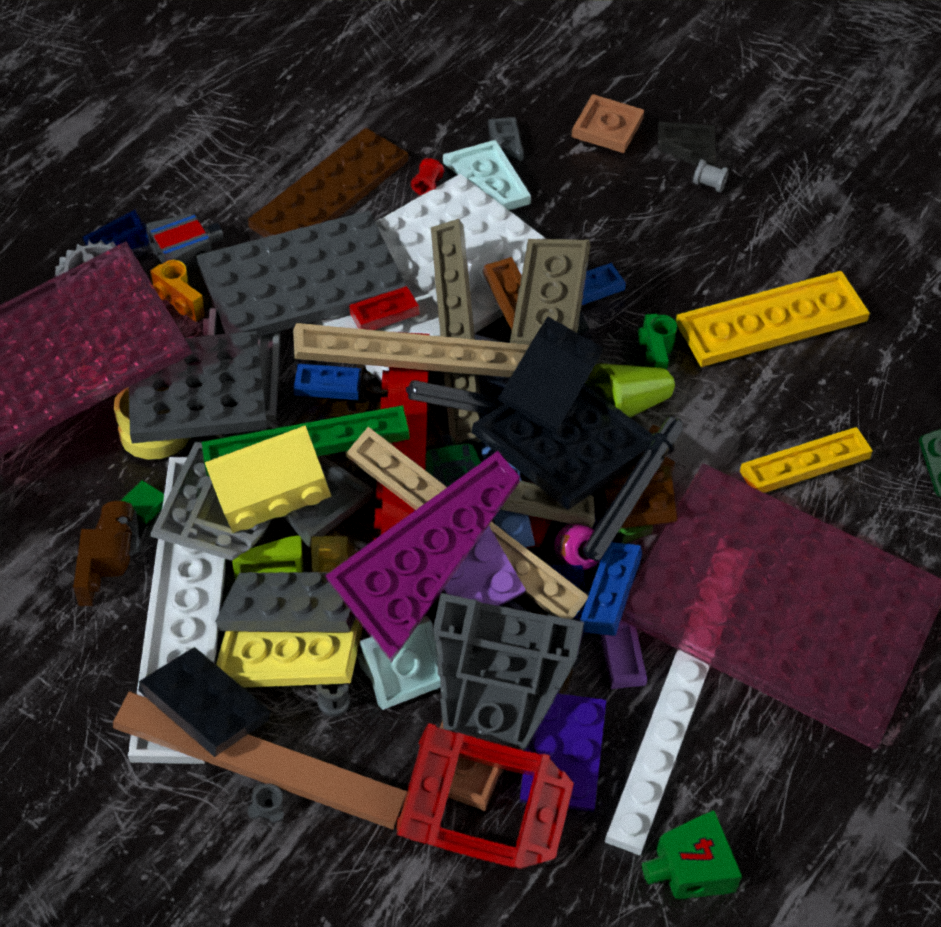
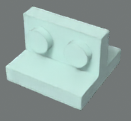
[357,616,441,710]

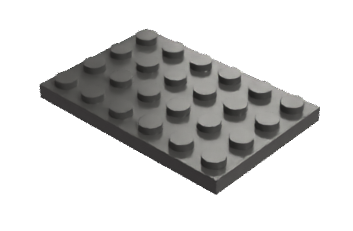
[196,211,406,337]

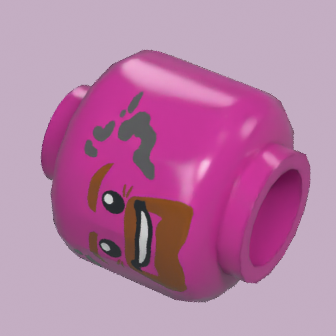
[554,524,601,570]

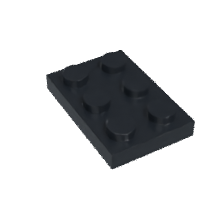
[138,647,270,757]

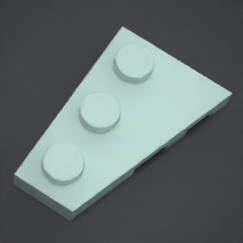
[443,140,531,210]

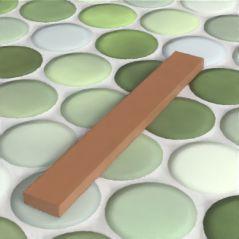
[113,692,407,830]

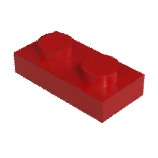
[349,286,420,330]

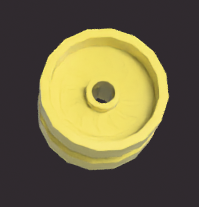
[114,384,190,460]

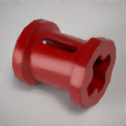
[411,158,445,196]

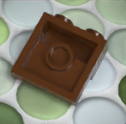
[605,465,678,529]

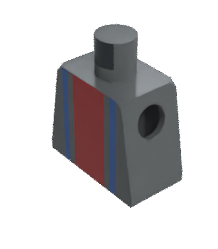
[146,214,224,274]

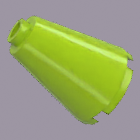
[585,363,675,418]

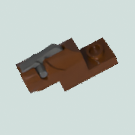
[73,501,140,606]

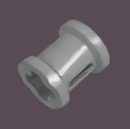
[693,159,729,193]

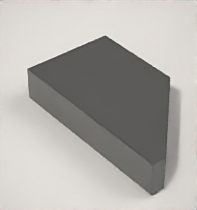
[488,117,524,161]

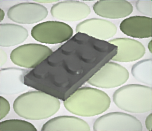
[215,572,356,632]

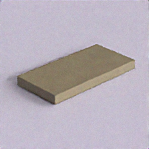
[510,239,591,345]

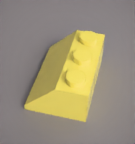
[205,425,332,533]

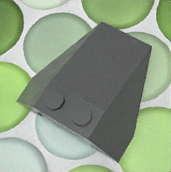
[433,593,584,751]

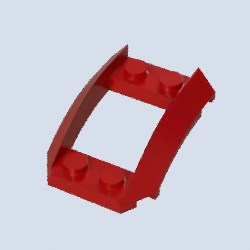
[397,723,574,869]

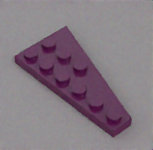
[325,451,520,663]

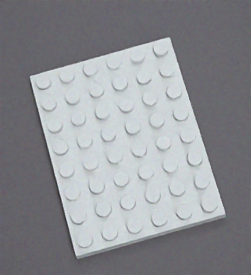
[313,174,546,383]

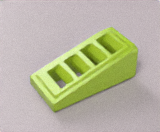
[232,535,304,579]

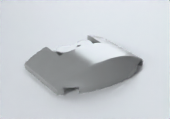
[151,441,272,560]

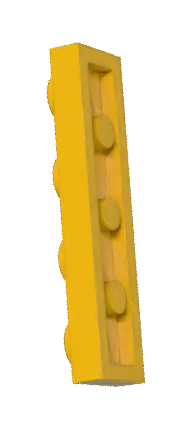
[740,427,873,496]

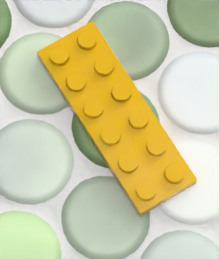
[676,271,870,367]

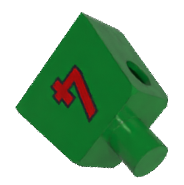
[642,811,742,899]

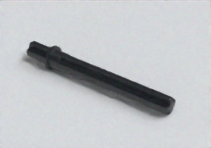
[406,380,504,415]
[583,416,683,561]

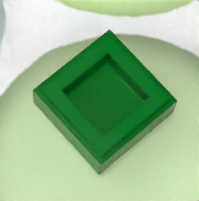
[121,480,164,525]

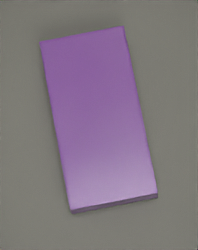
[600,619,647,689]

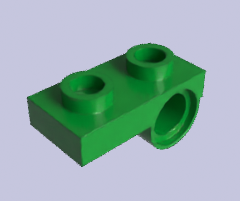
[638,314,677,370]

